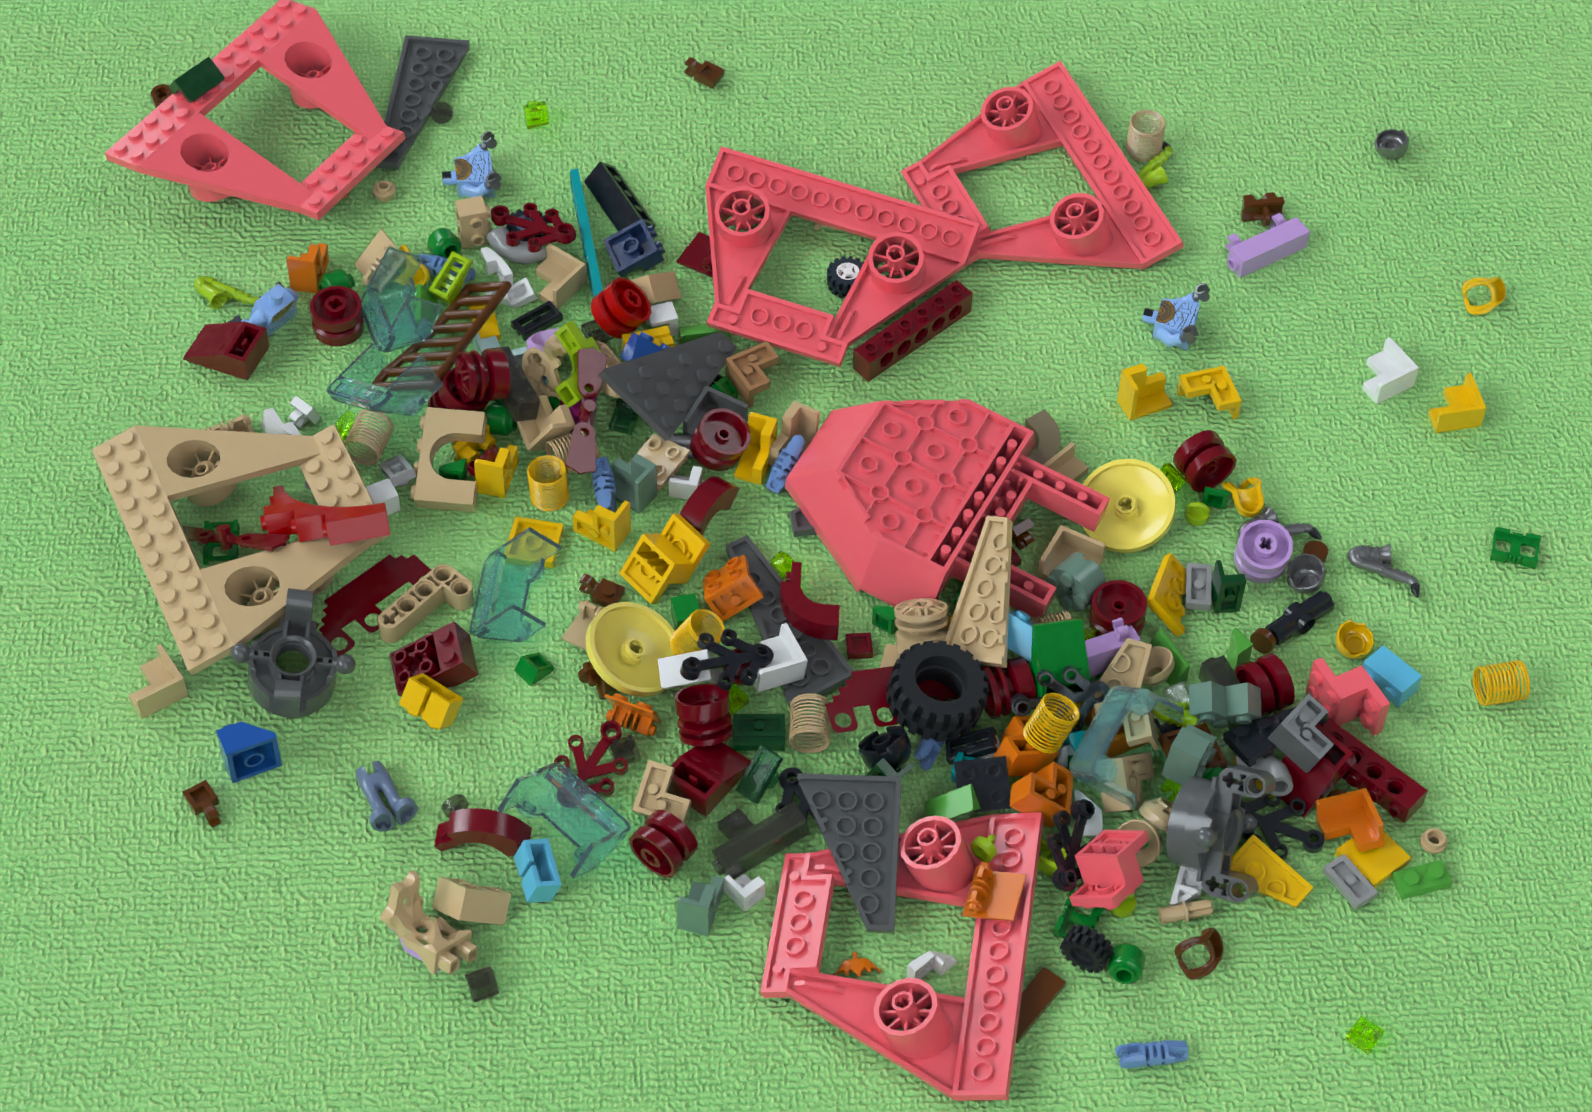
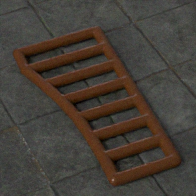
[370,281,512,392]

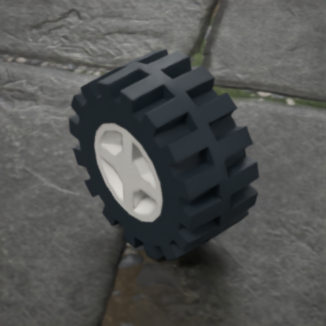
[827,256,864,298]

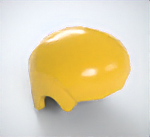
[1335,620,1374,659]

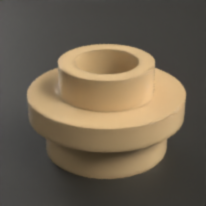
[373,181,396,202]
[1420,828,1447,854]

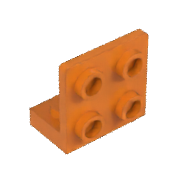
[703,555,764,622]

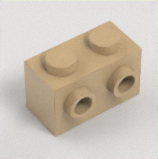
[455,196,492,249]

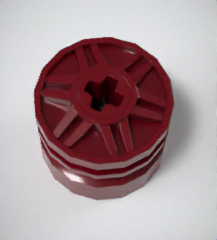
[454,348,510,403]
[428,368,489,412]
[981,657,1036,719]
[675,683,733,747]

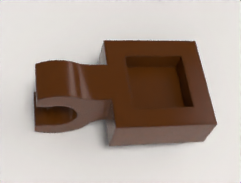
[684,57,725,89]
[579,574,625,607]
[182,780,221,828]

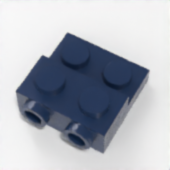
[603,218,666,277]

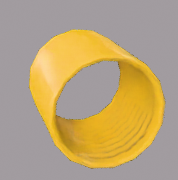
[527,455,569,511]
[670,609,725,655]
[1473,660,1530,706]
[1023,693,1080,754]

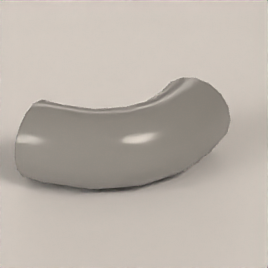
[486,226,547,264]
[1236,755,1293,796]

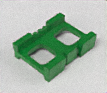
[203,519,240,565]
[1490,527,1541,569]
[1054,890,1104,938]

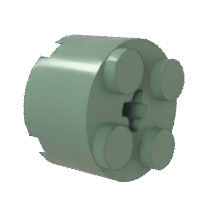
[1046,552,1106,611]

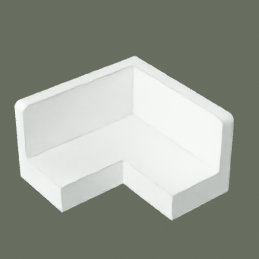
[1362,337,1419,405]
[748,623,808,693]
[658,649,722,689]

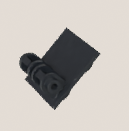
[954,756,1012,814]

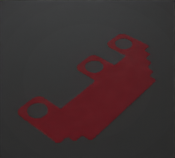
[319,555,431,657]
[825,666,958,733]

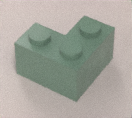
[1189,681,1262,728]
[1162,724,1217,786]

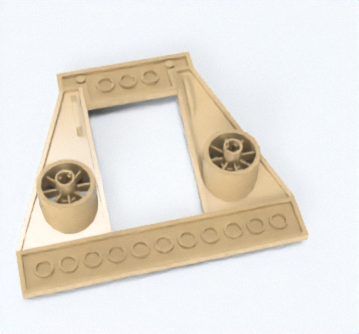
[91,424,390,675]

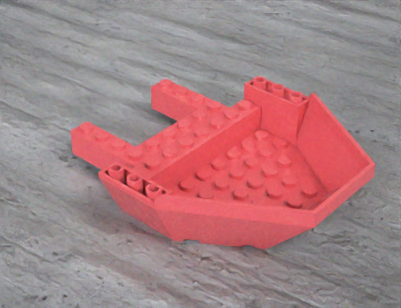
[785,399,1110,621]

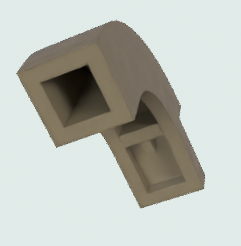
[1025,409,1061,465]

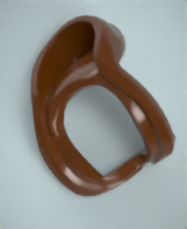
[1175,927,1224,980]

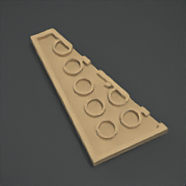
[944,515,1013,668]

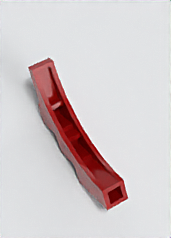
[260,485,391,546]

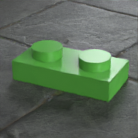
[1391,860,1452,900]

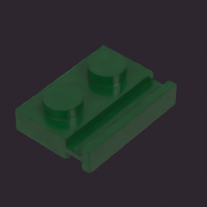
[733,714,785,751]

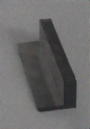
[584,161,656,231]

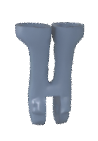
[355,761,418,831]

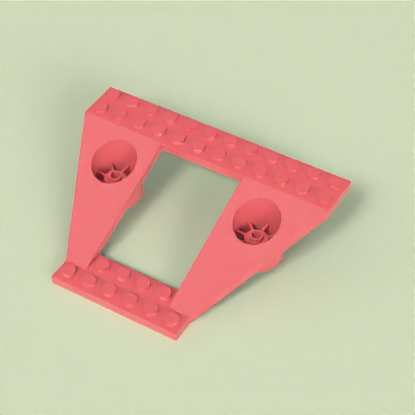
[105,0,406,220]
[901,61,1184,269]
[705,146,980,367]
[760,812,1044,1101]

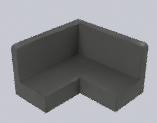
[683,385,749,435]
[1268,694,1334,773]

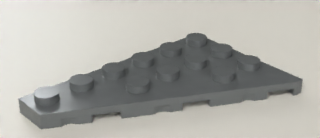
[598,331,737,441]
[797,773,902,934]

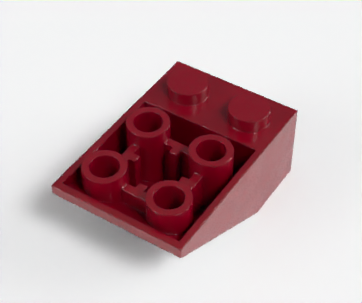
[183,321,269,380]
[390,621,479,696]
[1281,723,1357,819]
[667,743,754,817]

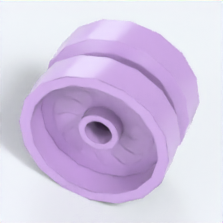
[1234,520,1293,583]

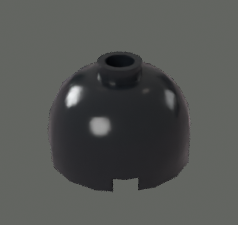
[858,726,911,773]

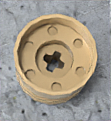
[894,598,948,654]

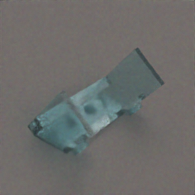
[361,247,443,353]
[327,343,443,416]
[469,527,561,642]
[1069,685,1184,809]
[497,763,631,879]

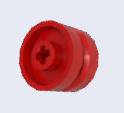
[590,278,652,339]

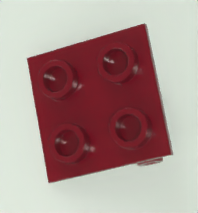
[676,232,713,278]

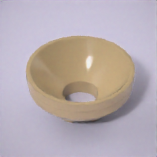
[1142,646,1175,686]
[1139,797,1174,833]
[1118,819,1162,867]

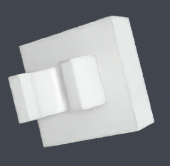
[289,396,321,428]

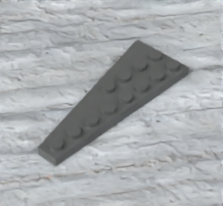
[375,35,470,170]
[726,535,854,710]

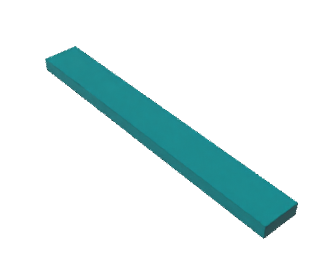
[570,169,603,298]

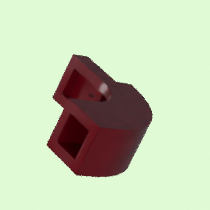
[680,476,740,536]
[780,562,840,641]
[434,808,532,857]

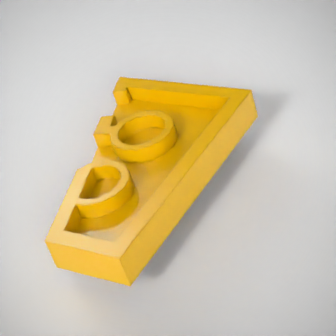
[1147,553,1186,637]
[1230,834,1314,908]

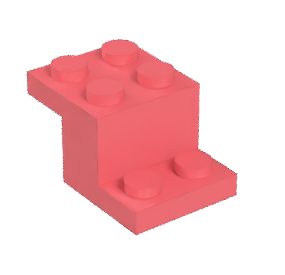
[1306,657,1390,736]
[1069,830,1149,910]

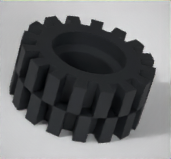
[1060,924,1114,973]

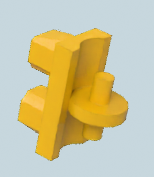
[452,425,496,464]

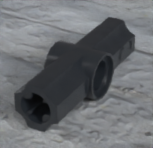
[1265,591,1335,646]

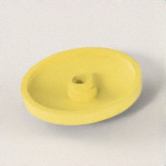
[1081,459,1176,553]
[586,602,683,697]

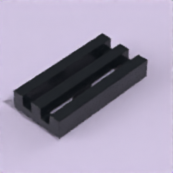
[511,301,563,341]
[946,726,998,765]

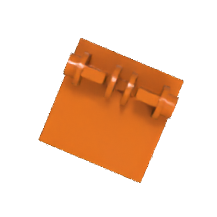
[604,693,662,737]
[962,862,1027,921]

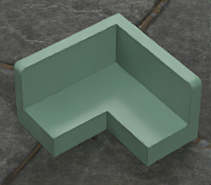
[612,454,657,514]
[677,876,724,936]

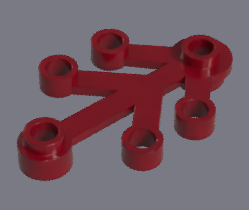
[491,203,576,253]
[554,720,628,808]

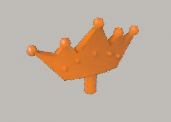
[833,951,882,977]

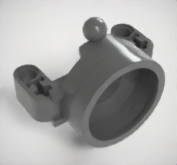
[230,588,356,718]
[1166,765,1276,903]

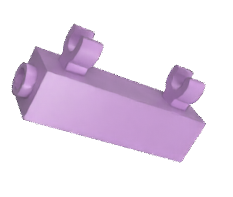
[1225,213,1310,278]
[1085,617,1141,677]

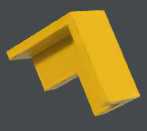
[1117,363,1172,421]
[1177,365,1242,419]
[1428,373,1486,433]
[734,412,778,485]
[474,444,519,498]
[573,500,631,552]

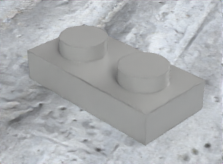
[379,454,417,487]
[1185,563,1212,611]
[1322,854,1378,910]

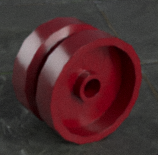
[310,286,364,347]
[690,408,751,471]
[1173,430,1237,492]
[1089,580,1147,637]
[1234,653,1295,717]
[629,810,698,878]

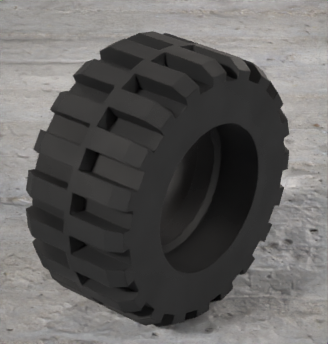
[886,640,989,741]

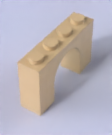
[411,407,487,513]

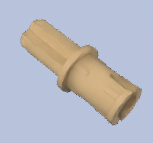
[1158,899,1213,925]

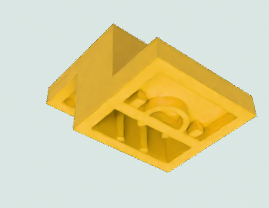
[619,513,711,604]

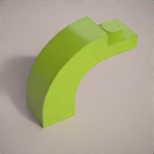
[554,320,599,408]

